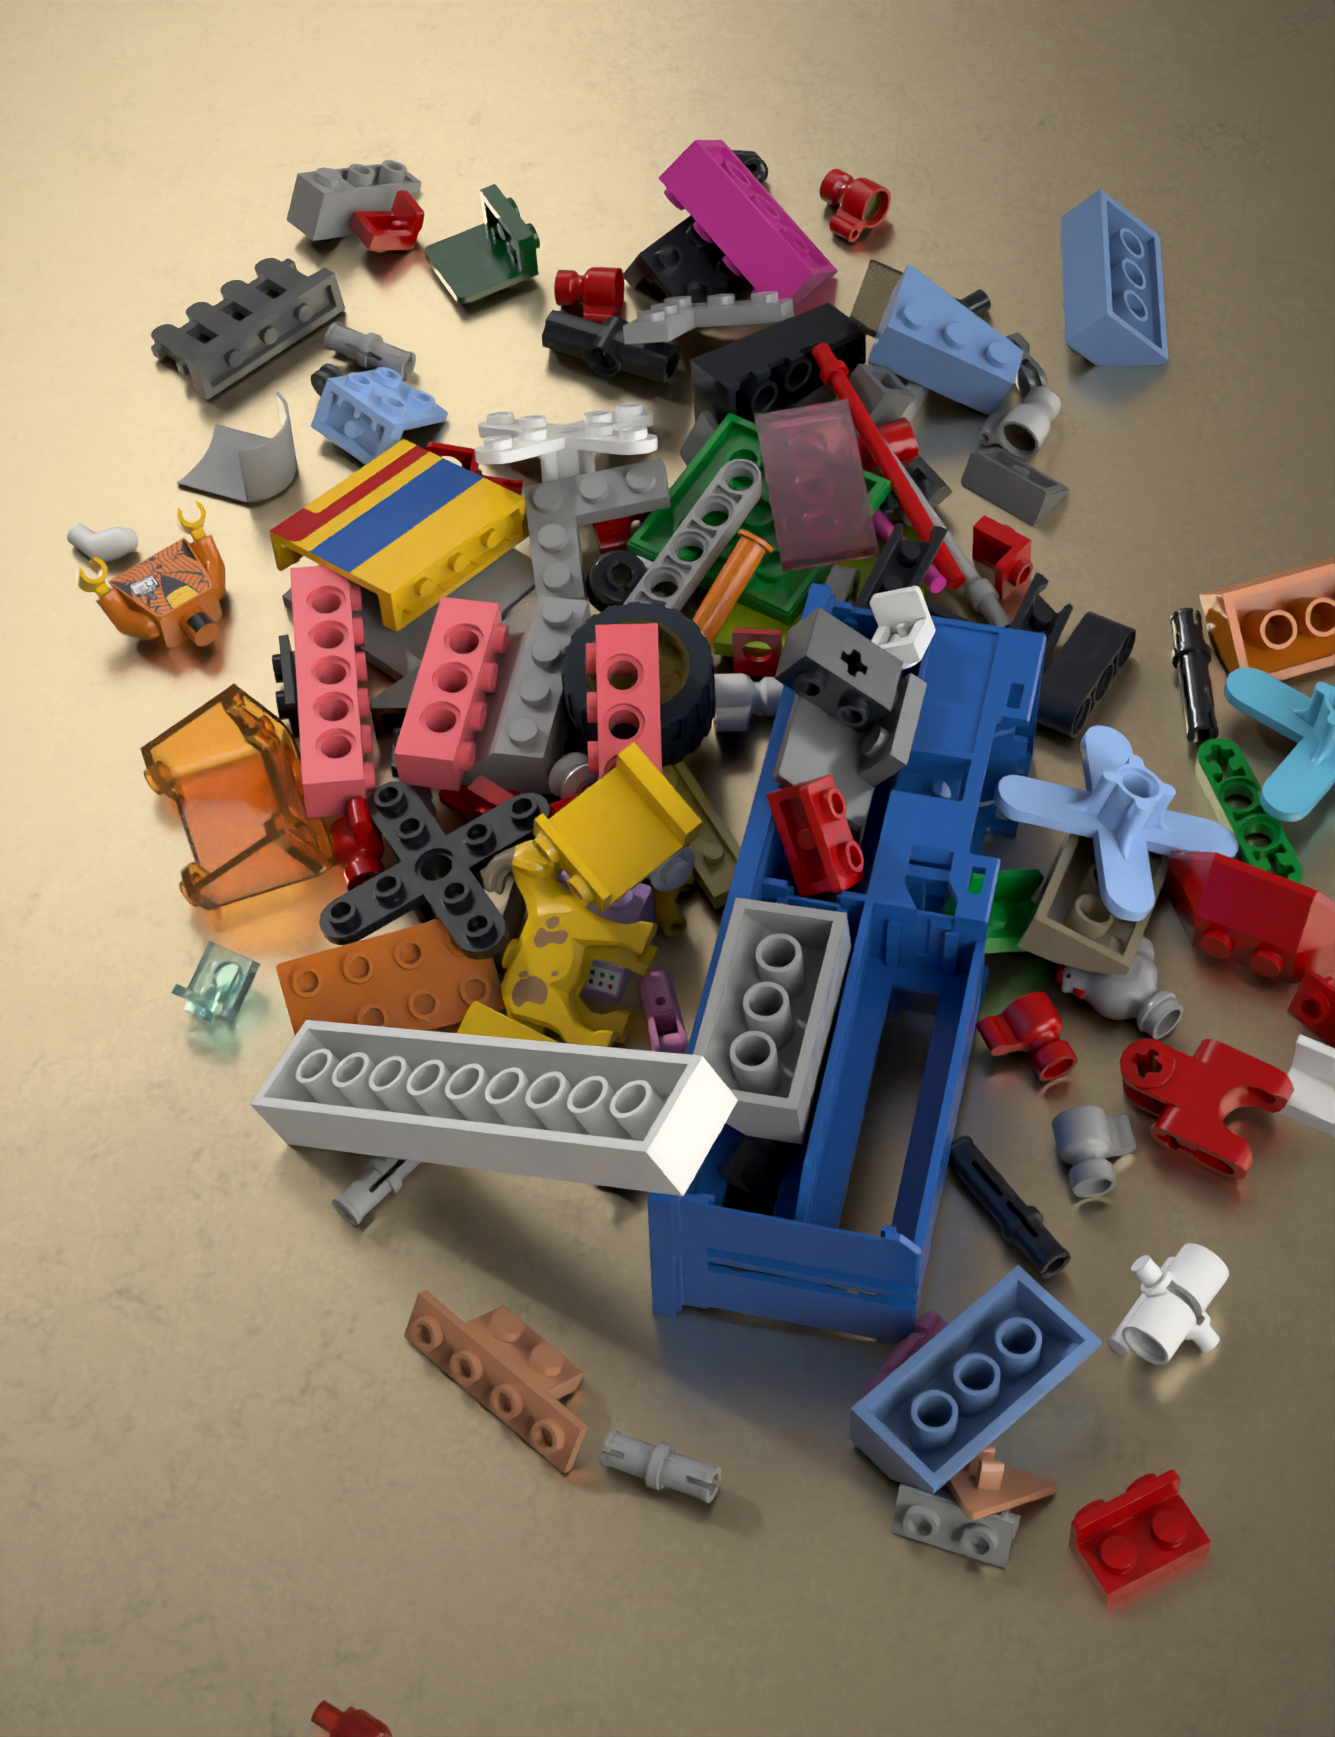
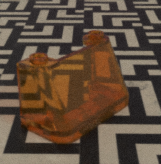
[140,684,338,910]

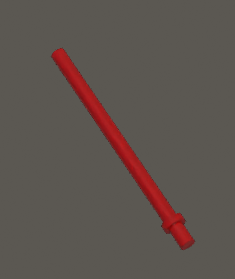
[812,343,966,589]

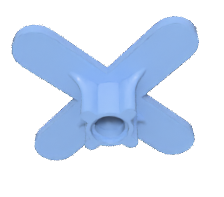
[993,725,1238,921]

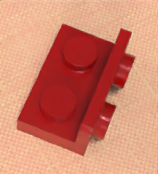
[1069,1469,1211,1605]

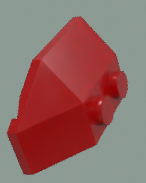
[1165,850,1335,984]

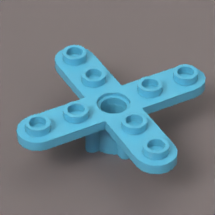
[1224,668,1335,822]

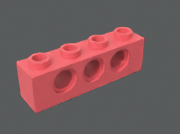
[394,597,509,791]
[586,623,662,779]

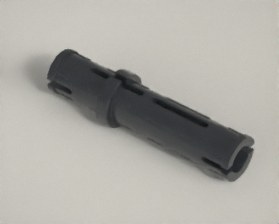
[1170,607,1219,745]
[948,1136,1071,1278]

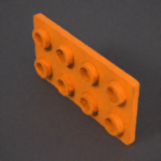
[276,919,506,1036]

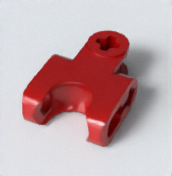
[1119,1038,1294,1181]

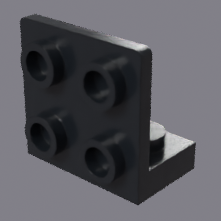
[623,215,750,303]

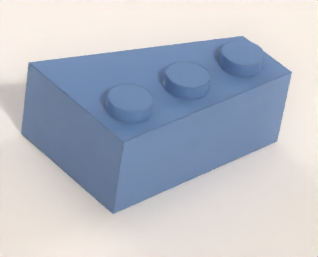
[868,263,1024,416]

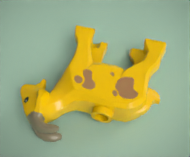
[483,840,659,1047]

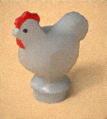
[1055,936,1184,1039]

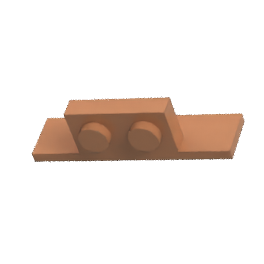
[404,1290,588,1473]

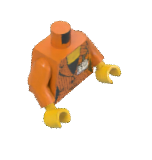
[76,501,226,648]

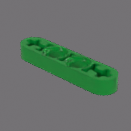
[1195,738,1303,884]

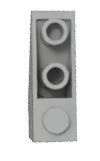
[286,160,422,241]

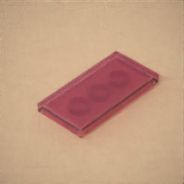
[755,399,879,572]

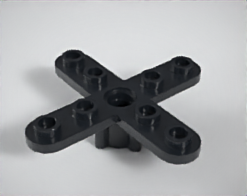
[319,781,553,960]

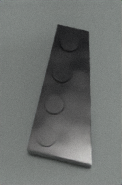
[690,302,866,429]

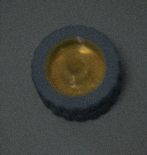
[561,601,716,767]

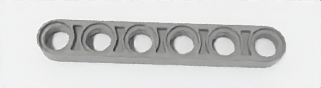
[609,459,762,687]

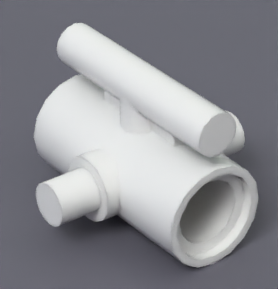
[1108,1243,1229,1365]

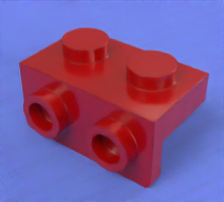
[766,774,866,897]

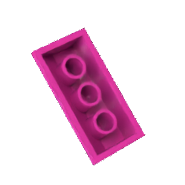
[658,140,838,306]

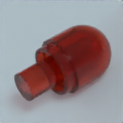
[311,1700,392,1737]

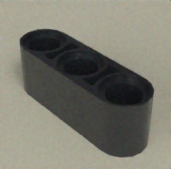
[1037,611,1136,738]

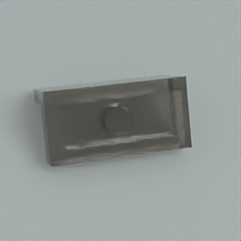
[847,260,903,366]

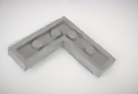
[623,291,794,344]
[524,458,671,601]

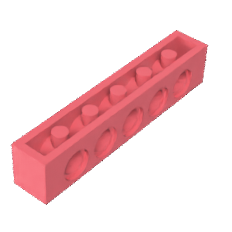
[290,565,376,818]

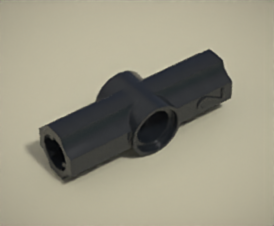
[541,310,680,384]

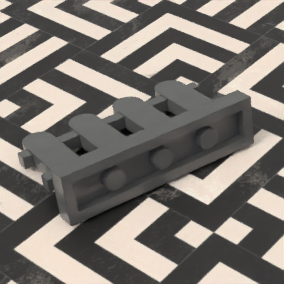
[151,258,345,400]

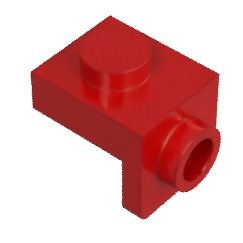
[349,190,425,253]
[972,515,1033,600]

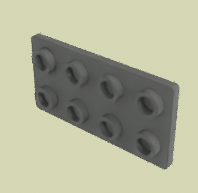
[773,670,927,831]

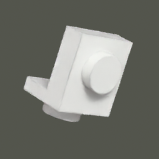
[870,586,936,670]

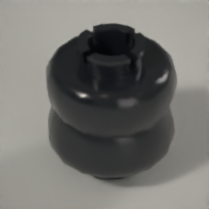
[585,550,647,612]

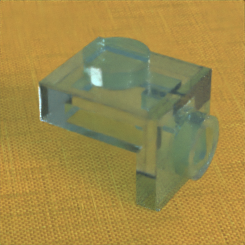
[171,941,261,1023]

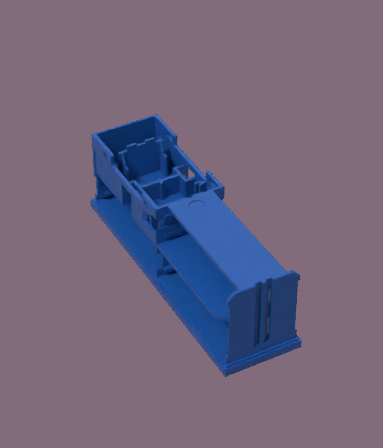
[647,583,1046,1344]

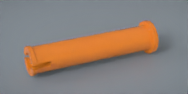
[691,529,773,646]

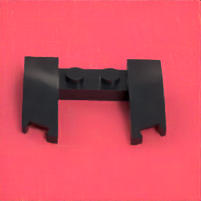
[853,523,1074,674]

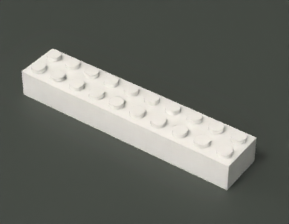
[250,1020,738,1196]

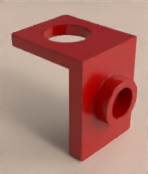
[732,628,783,677]

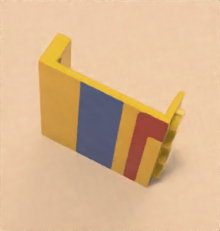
[269,439,529,632]

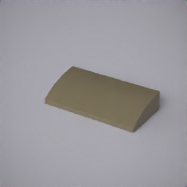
[1017,833,1169,975]

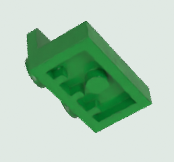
[942,869,1044,953]

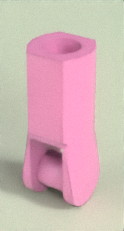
[637,969,688,1054]

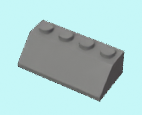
[461,596,591,794]
[693,897,852,1144]

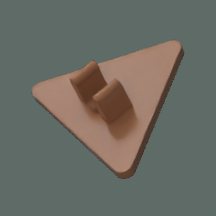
[946,1446,1057,1520]

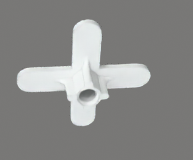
[475,402,658,483]

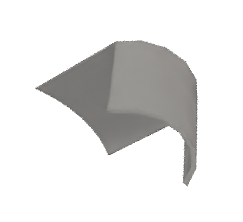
[177,392,298,502]

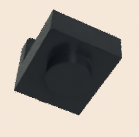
[878,455,953,527]

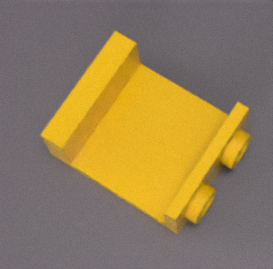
[532,742,703,914]

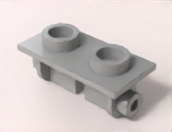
[892,1484,1021,1568]

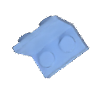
[310,367,448,465]

